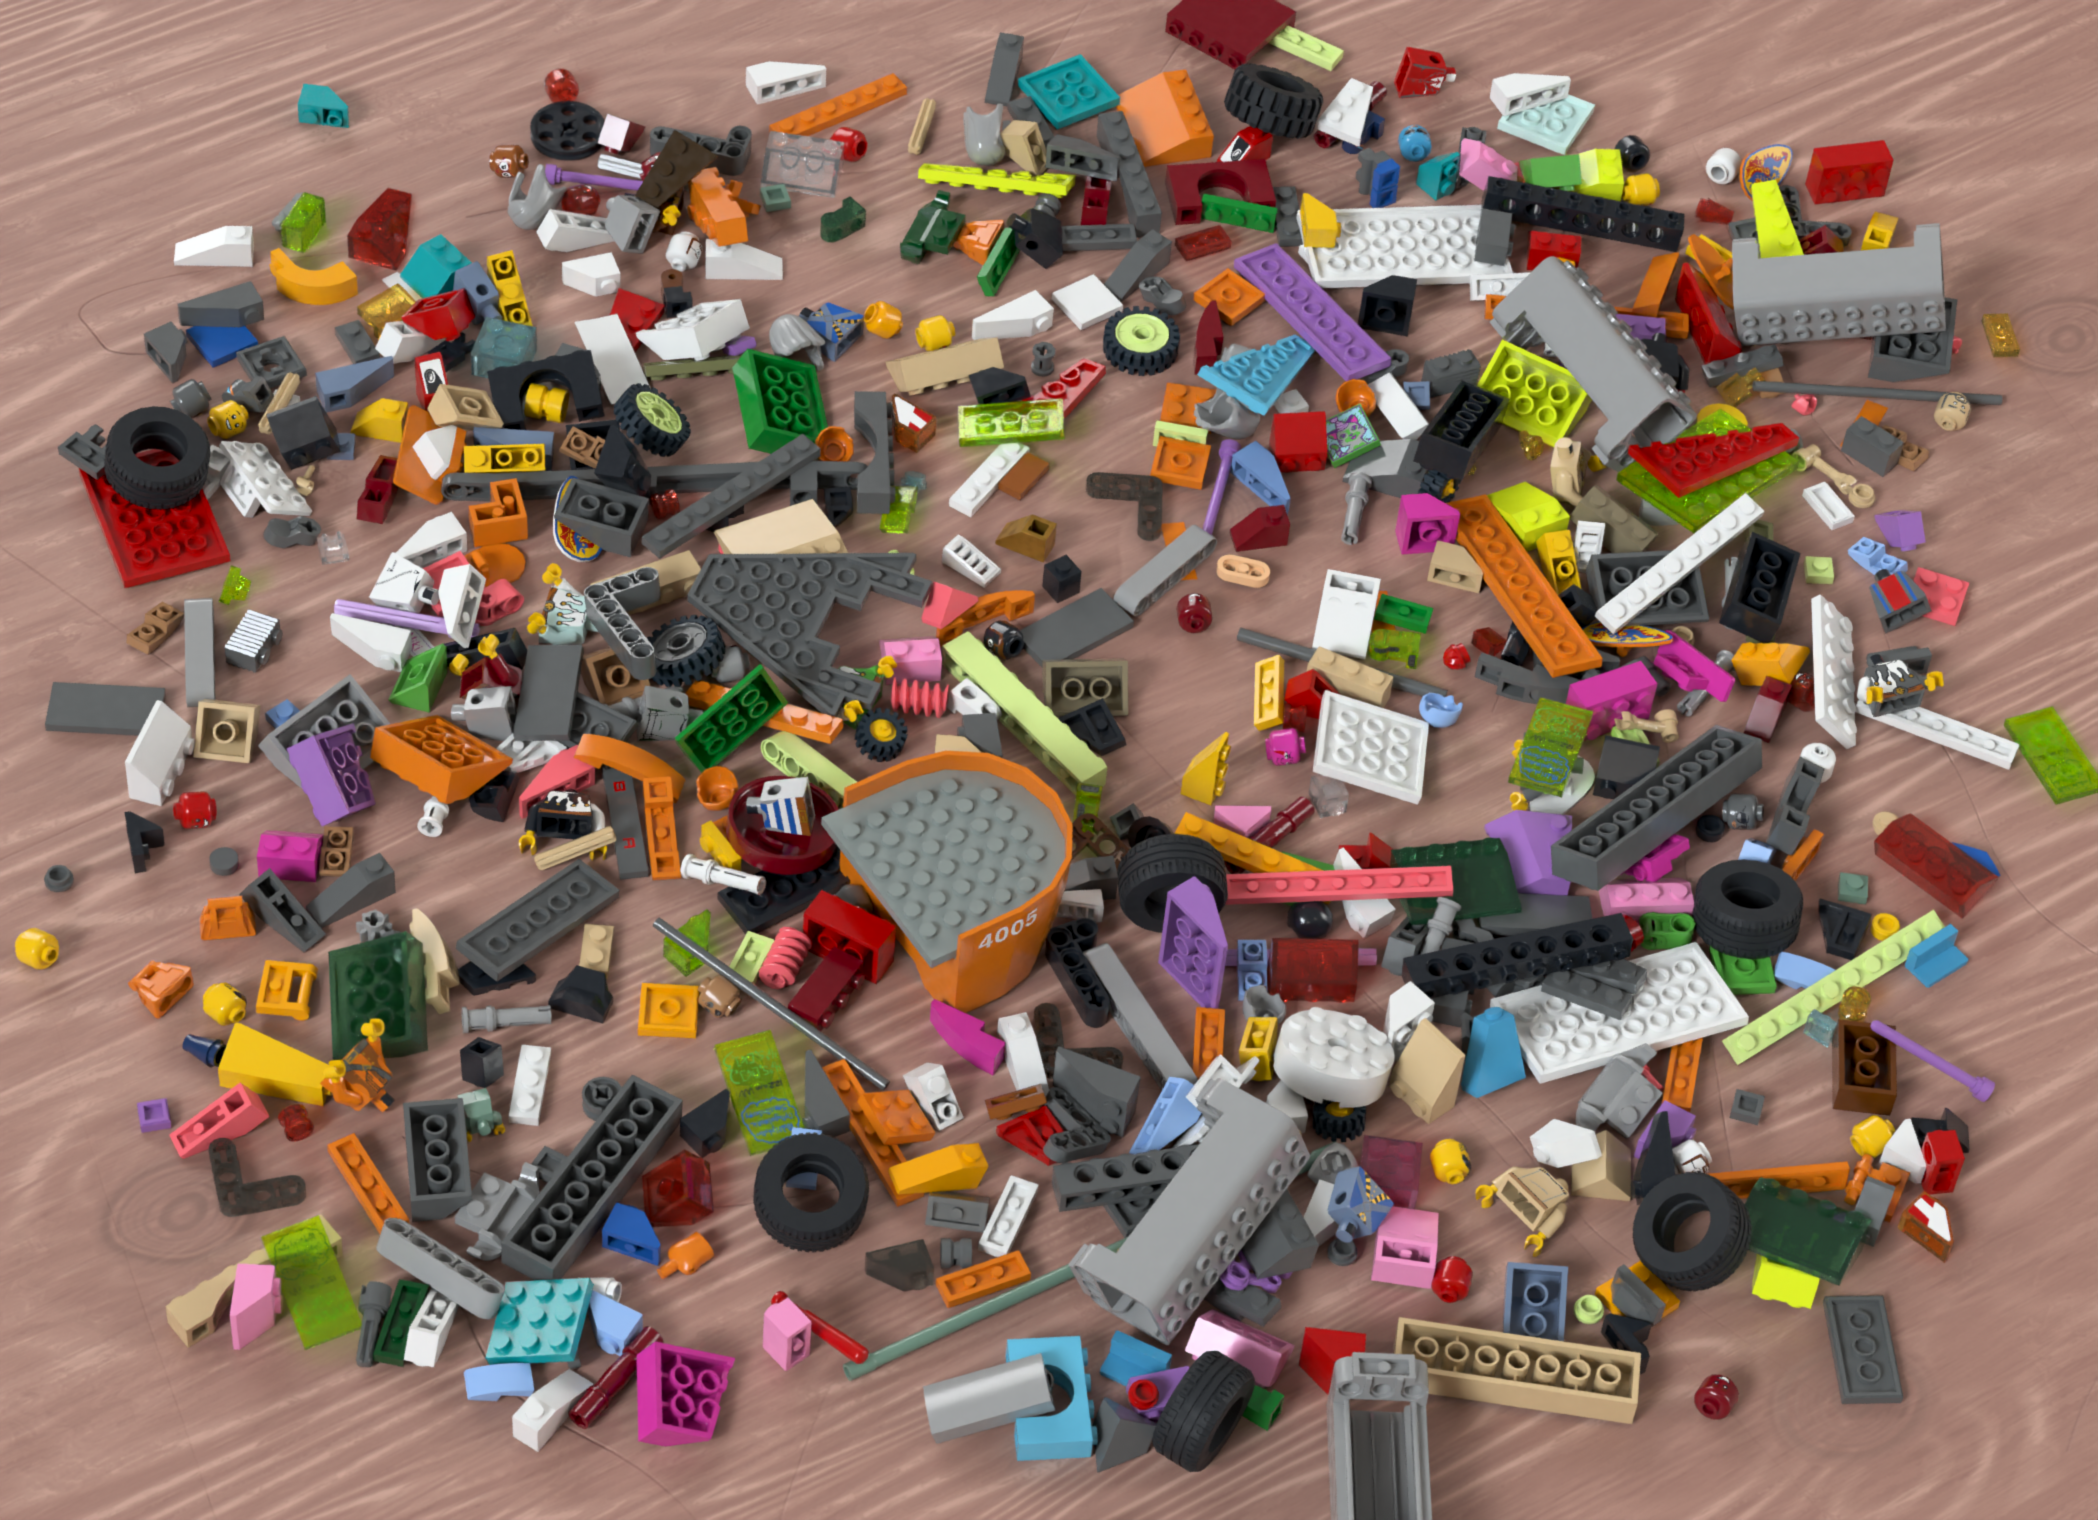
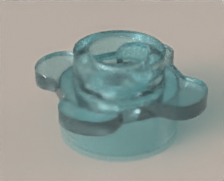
[901,471,927,492]

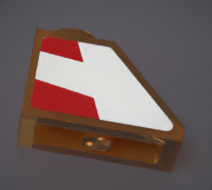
[891,393,937,453]
[1897,1191,1954,1263]

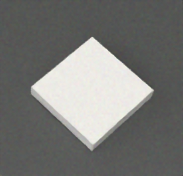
[1052,274,1123,330]

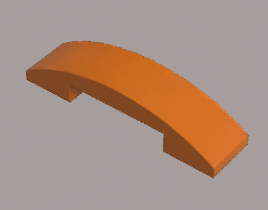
[936,590,1035,647]
[573,734,685,803]
[643,776,681,881]

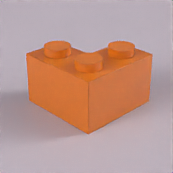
[469,478,528,547]

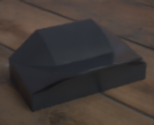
[548,965,613,1024]

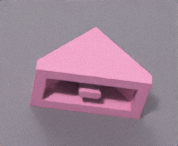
[1213,806,1271,839]

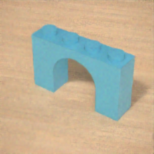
[1005,1336,1098,1461]

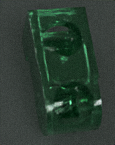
[820,196,866,242]

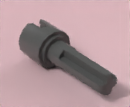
[356,1281,392,1368]

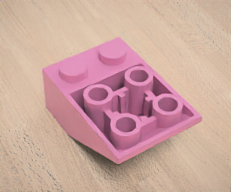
[1371,1206,1438,1289]

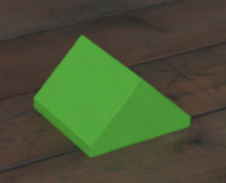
[388,643,448,712]

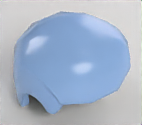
[1419,693,1463,728]

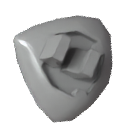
[1308,1142,1358,1184]

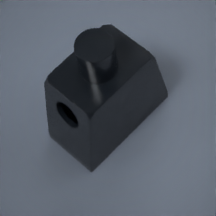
[1006,208,1063,269]

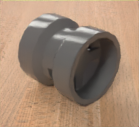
[1033,193,1061,218]
[940,1238,972,1268]

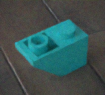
[298,84,349,128]
[1416,152,1460,201]

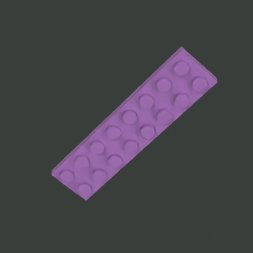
[1234,243,1391,381]

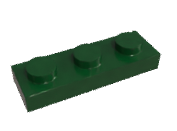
[373,1279,429,1367]

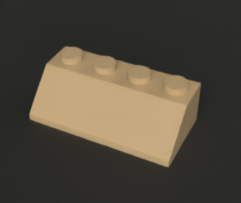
[886,337,1004,396]

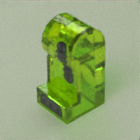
[1368,629,1421,669]
[1072,782,1103,834]

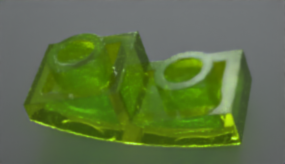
[879,486,918,533]

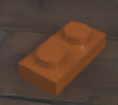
[985,1084,1047,1120]

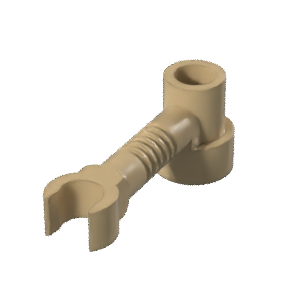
[1790,444,1857,495]
[1614,709,1679,743]

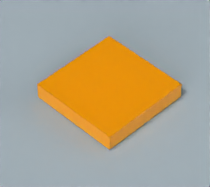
[638,983,700,1038]

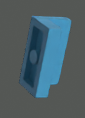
[1905,924,1968,988]
[1100,1330,1172,1386]

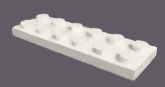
[1811,594,1857,749]

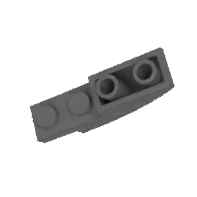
[1475,652,1581,706]
[1204,1278,1281,1327]

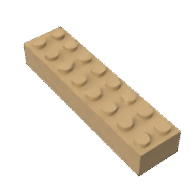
[1393,1317,1641,1424]

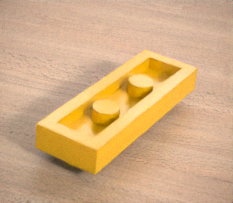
[1254,655,1284,731]

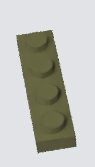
[643,354,743,380]

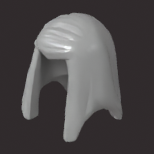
[963,104,1011,166]
[508,164,567,230]
[769,314,825,371]
[1194,386,1260,440]

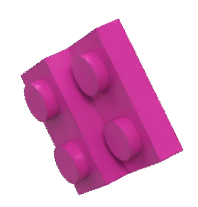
[1620,834,1690,882]

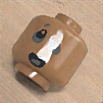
[698,975,742,1018]

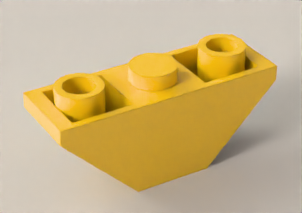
[487,250,533,332]

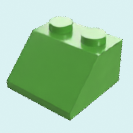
[1519,154,1582,191]

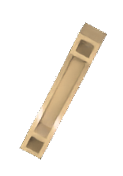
[166,1214,343,1348]

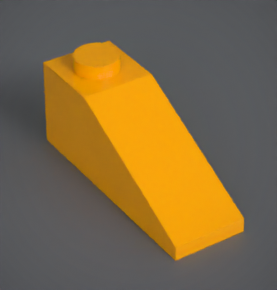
[888,1143,989,1195]

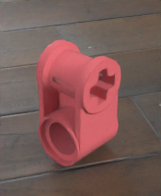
[475,579,524,626]

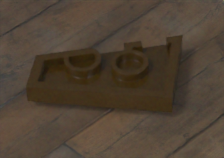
[635,129,719,209]

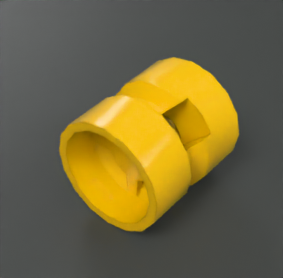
[524,383,569,423]

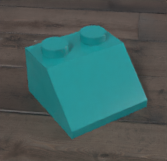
[400,234,472,298]

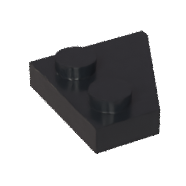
[1058,698,1127,756]
[1818,898,1872,960]
[458,961,536,996]

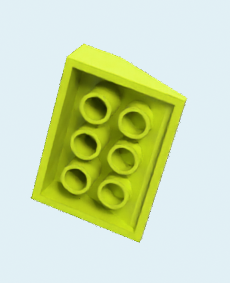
[1477,340,1592,448]

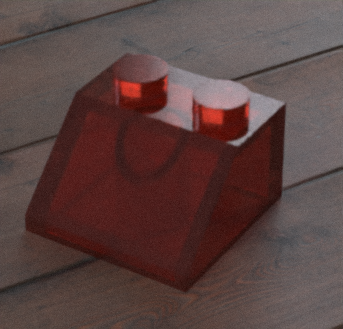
[642,1149,714,1227]

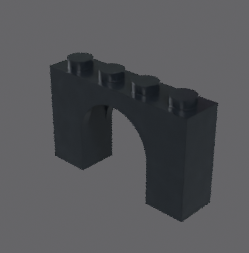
[487,350,605,430]

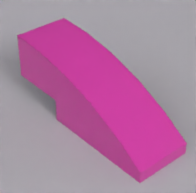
[930,999,1005,1076]

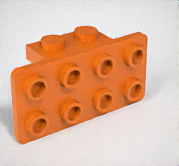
[393,405,467,505]

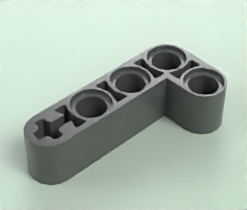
[650,125,752,176]

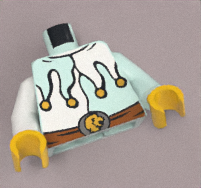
[527,563,598,645]

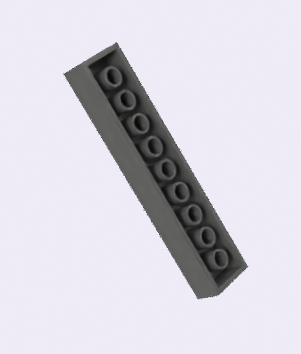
[1551,725,1762,891]

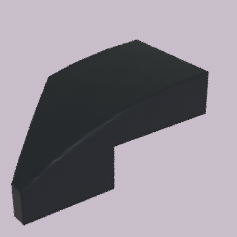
[824,487,853,528]

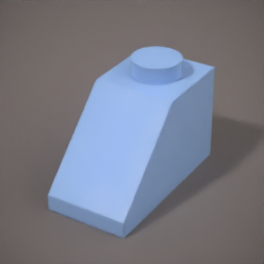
[1738,838,1776,864]
[587,1290,643,1356]

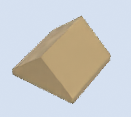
[1571,1130,1631,1201]

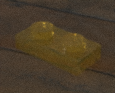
[1981,313,2020,358]

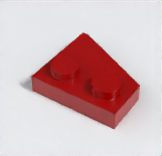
[996,1105,1064,1166]

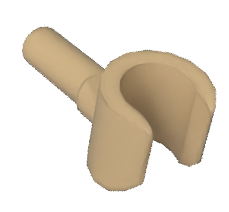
[296,465,315,496]

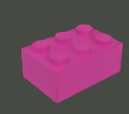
[1562,661,1657,743]

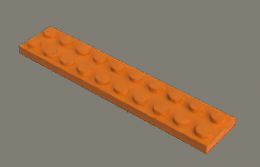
[1446,494,1603,678]

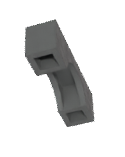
[1766,757,1825,855]

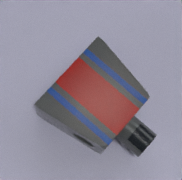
[1869,569,1931,634]

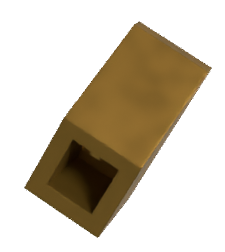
[995,514,1057,563]

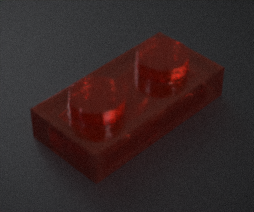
[1175,225,1232,262]

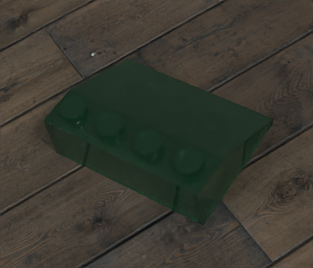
[1390,837,1522,925]
[328,931,428,1060]
[1744,1177,1872,1286]

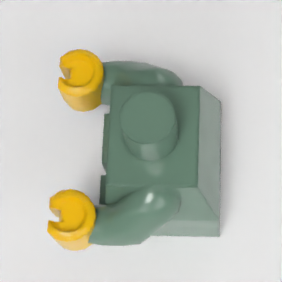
[457,1088,505,1143]

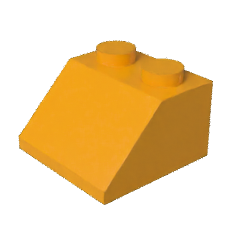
[1731,642,1811,686]

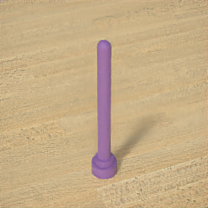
[545,164,643,191]
[1203,439,1241,535]
[1870,1020,1995,1102]

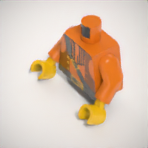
[320,1019,395,1113]

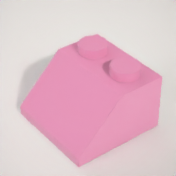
[1459,138,1518,191]
[879,636,942,685]
[230,1264,283,1350]

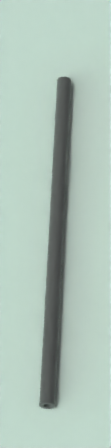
[1752,381,2002,405]
[653,917,890,1091]

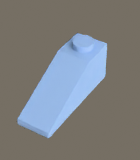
[1129,1077,1202,1154]

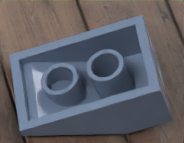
[1503,1262,1568,1342]

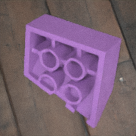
[287,723,375,826]
[1484,810,1572,895]

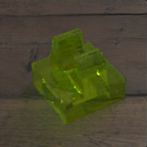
[219,565,251,605]

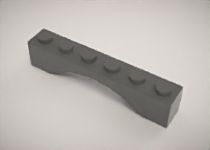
[1096,111,1162,238]
[854,391,895,514]

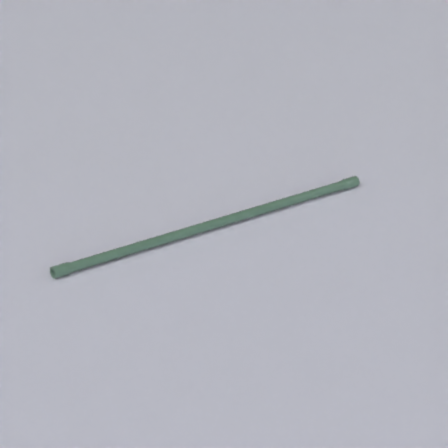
[843,1141,1335,1381]

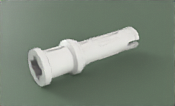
[417,795,449,837]
[681,854,766,895]

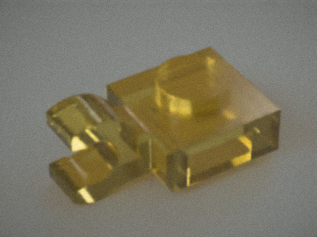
[1716,368,1766,407]

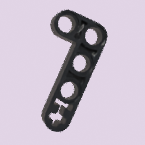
[1045,918,1110,1028]

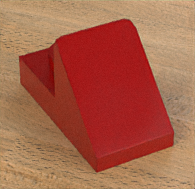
[1338,833,1396,869]

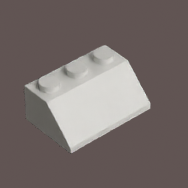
[125,700,195,806]

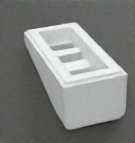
[1573,521,1605,573]
[942,535,1001,588]
[1056,889,1104,922]

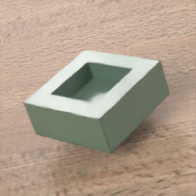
[760,184,791,212]
[1838,872,1868,904]

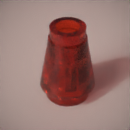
[1695,198,1734,225]

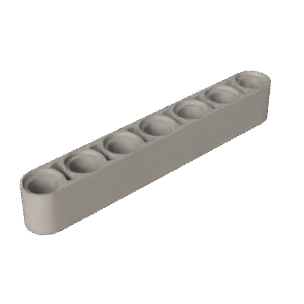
[1083,943,1198,1091]

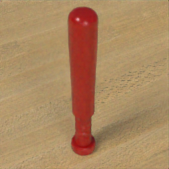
[771,1291,869,1364]

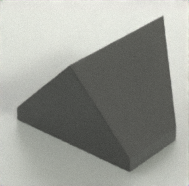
[1092,1397,1156,1473]

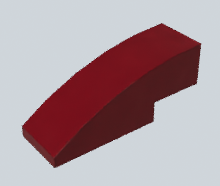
[1081,176,1112,225]
[1193,300,1224,375]
[357,455,399,524]

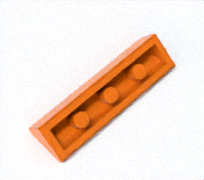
[1632,252,1680,318]

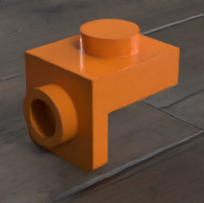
[725,180,761,217]

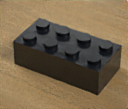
[1719,532,1801,643]

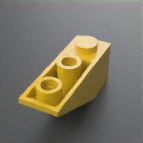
[1860,212,1899,251]
[464,444,545,473]
[1536,530,1581,595]
[1181,732,1231,806]

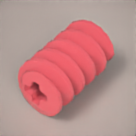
[891,677,949,718]
[759,927,812,989]

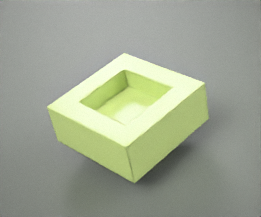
[1804,556,1834,584]

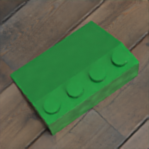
[732,348,828,454]
[675,664,788,773]

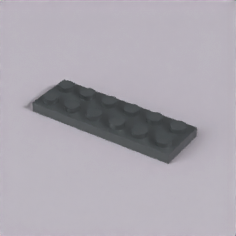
[456,859,620,981]

